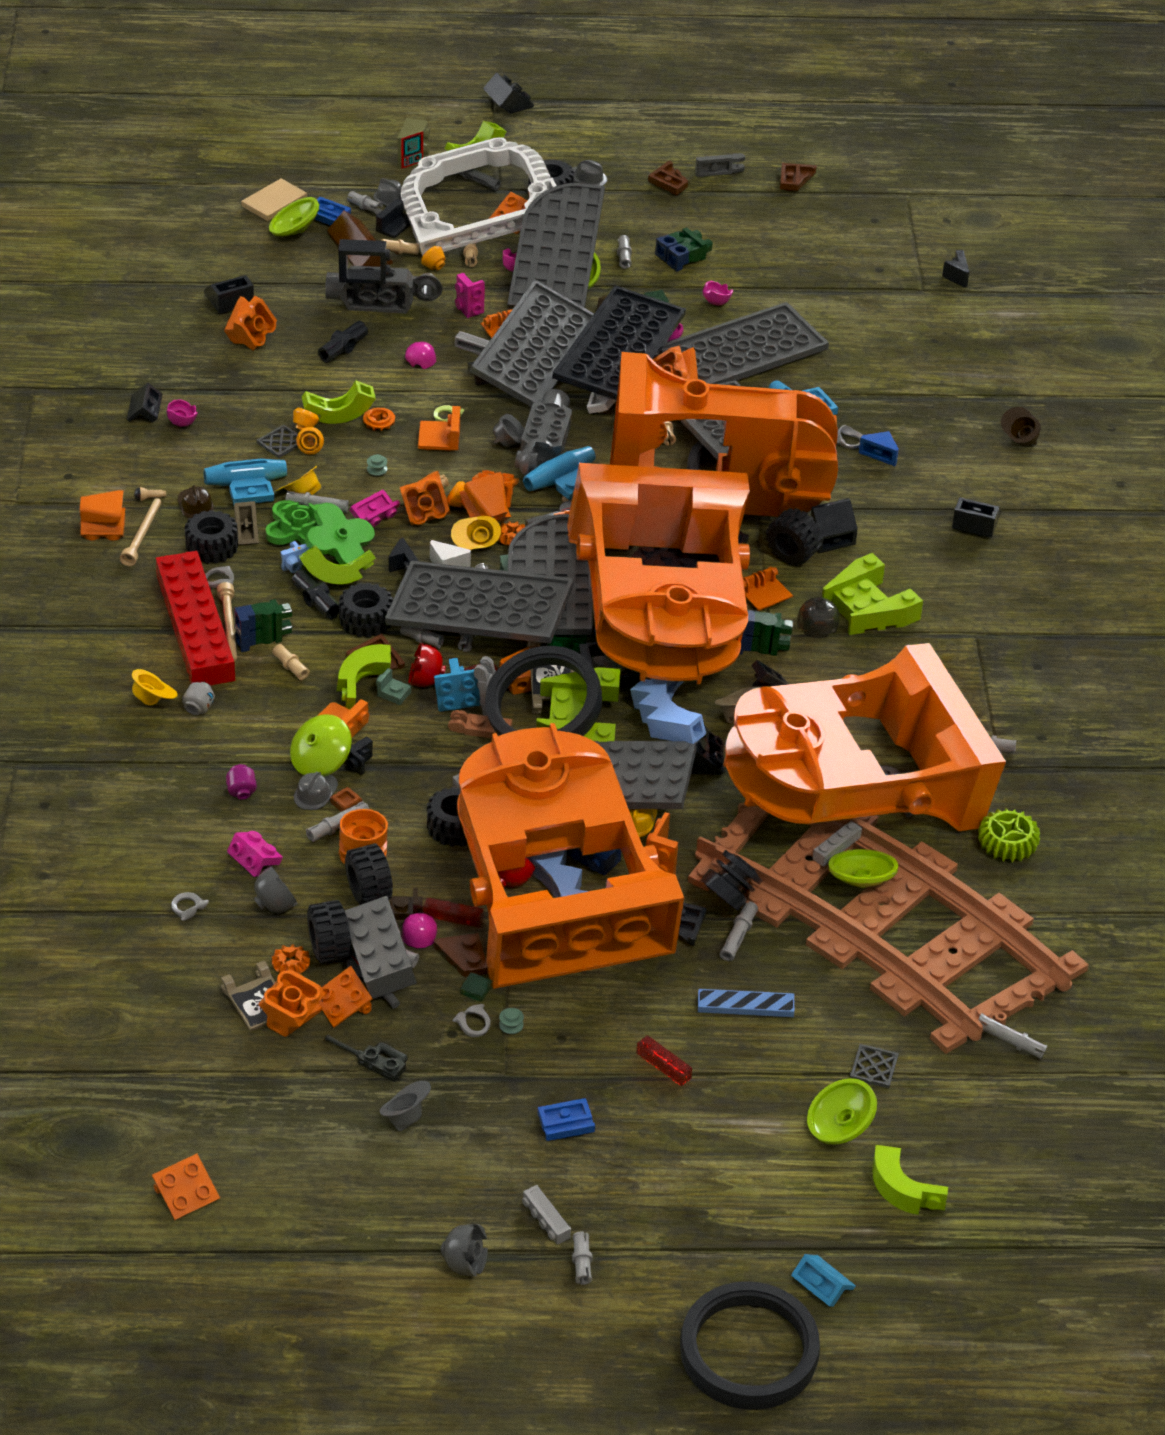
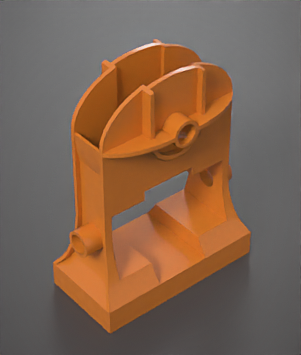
[610,352,838,517]
[567,463,750,684]
[723,643,1006,831]
[457,723,684,989]

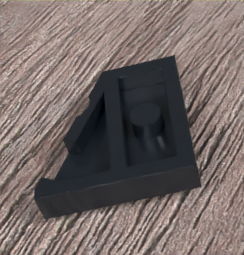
[678,902,706,946]

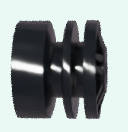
[700,850,763,911]

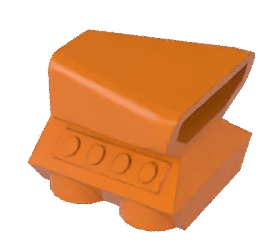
[224,296,277,351]
[653,346,698,380]
[400,471,451,526]
[459,472,511,523]
[80,490,125,541]
[258,969,325,1037]

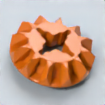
[363,408,395,431]
[498,521,525,546]
[272,944,310,974]

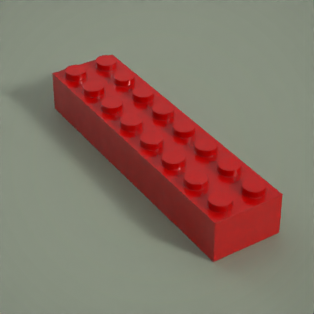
[156,551,236,686]

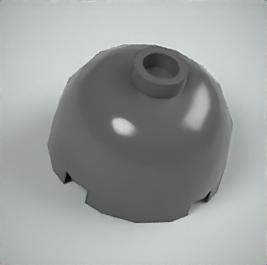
[253,866,298,914]
[441,1224,488,1276]

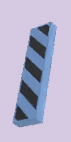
[698,989,794,1017]

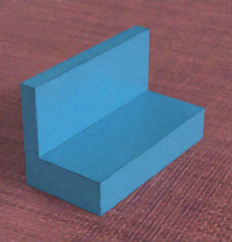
[791,1254,856,1307]

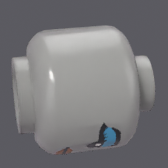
[182,682,215,715]

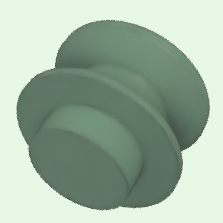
[367,454,387,476]
[499,1008,524,1034]

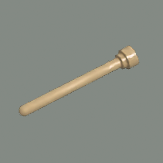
[120,498,161,566]
[217,582,237,661]

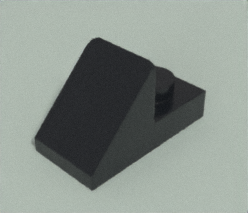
[942,250,969,287]
[388,538,419,573]
[751,660,789,687]

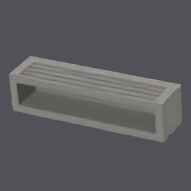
[455,331,489,355]
[813,821,862,867]
[522,1185,571,1245]

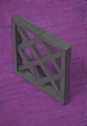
[257,425,298,458]
[850,1044,899,1088]

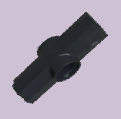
[318,320,368,363]
[292,569,339,620]

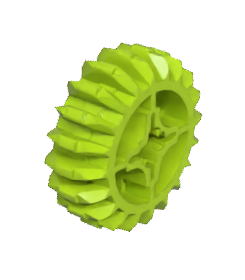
[978,808,1040,863]

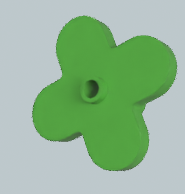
[266,500,321,545]
[305,503,375,564]

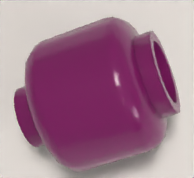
[226,764,257,800]

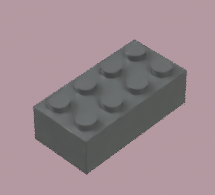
[345,896,417,999]

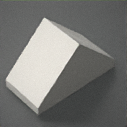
[430,540,471,567]

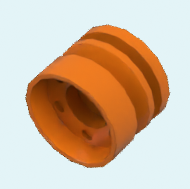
[339,809,388,864]

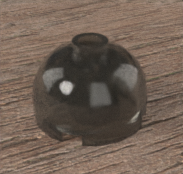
[797,597,840,638]

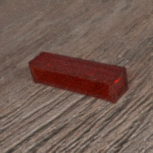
[423,897,484,928]
[636,1035,693,1086]

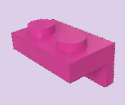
[455,273,485,318]
[349,489,400,527]
[227,831,283,877]

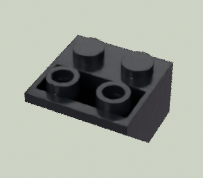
[483,72,534,114]
[204,275,254,314]
[952,497,1002,538]
[811,498,858,554]
[691,725,724,775]

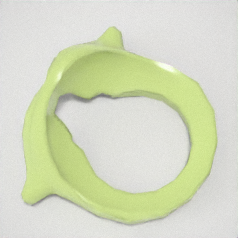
[433,405,464,422]

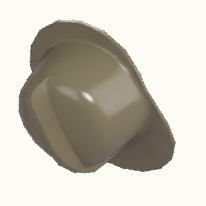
[715,687,760,723]

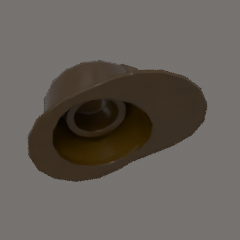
[1001,407,1041,446]
[178,485,214,518]

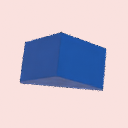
[859,431,899,466]

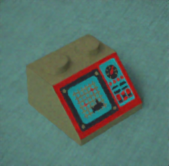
[398,118,430,169]

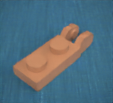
[448,710,512,738]

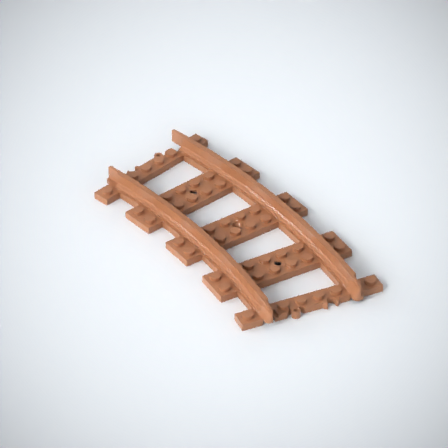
[688,803,1089,1054]

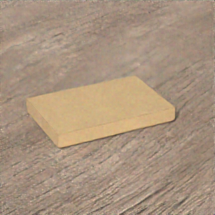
[242,178,307,221]

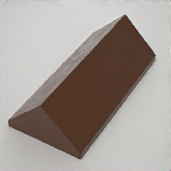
[327,210,393,267]

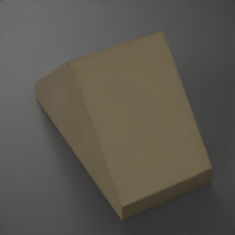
[234,501,259,545]

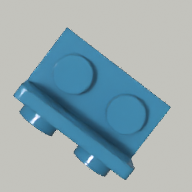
[434,658,480,712]

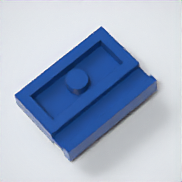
[315,197,351,225]
[537,1098,595,1141]

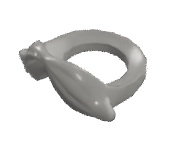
[837,425,863,449]
[205,566,234,588]
[171,892,209,921]
[452,1004,490,1037]

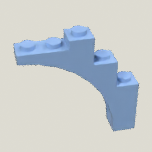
[630,679,706,744]
[527,850,589,898]

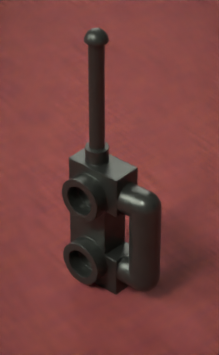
[325,1034,408,1082]

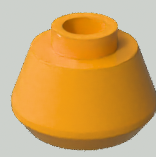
[421,246,446,270]
[293,407,319,430]
[296,427,324,455]
[447,481,466,508]

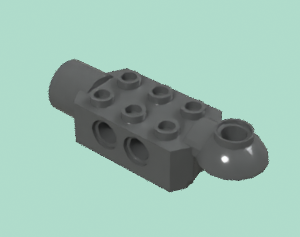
[325,265,443,314]

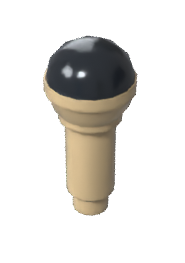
[134,487,166,501]

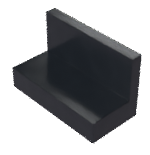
[376,199,411,239]
[127,383,163,423]

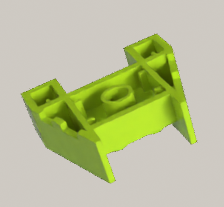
[821,553,923,635]
[536,667,620,742]

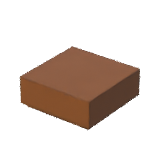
[330,787,362,812]

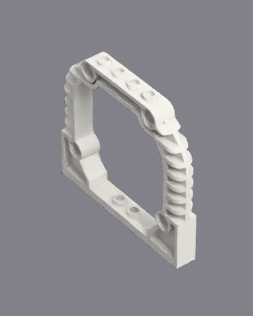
[401,137,556,256]

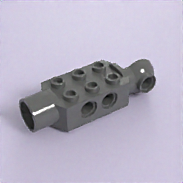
[515,389,572,476]

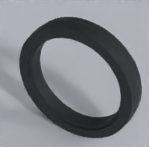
[485,646,602,736]
[680,1282,820,1410]

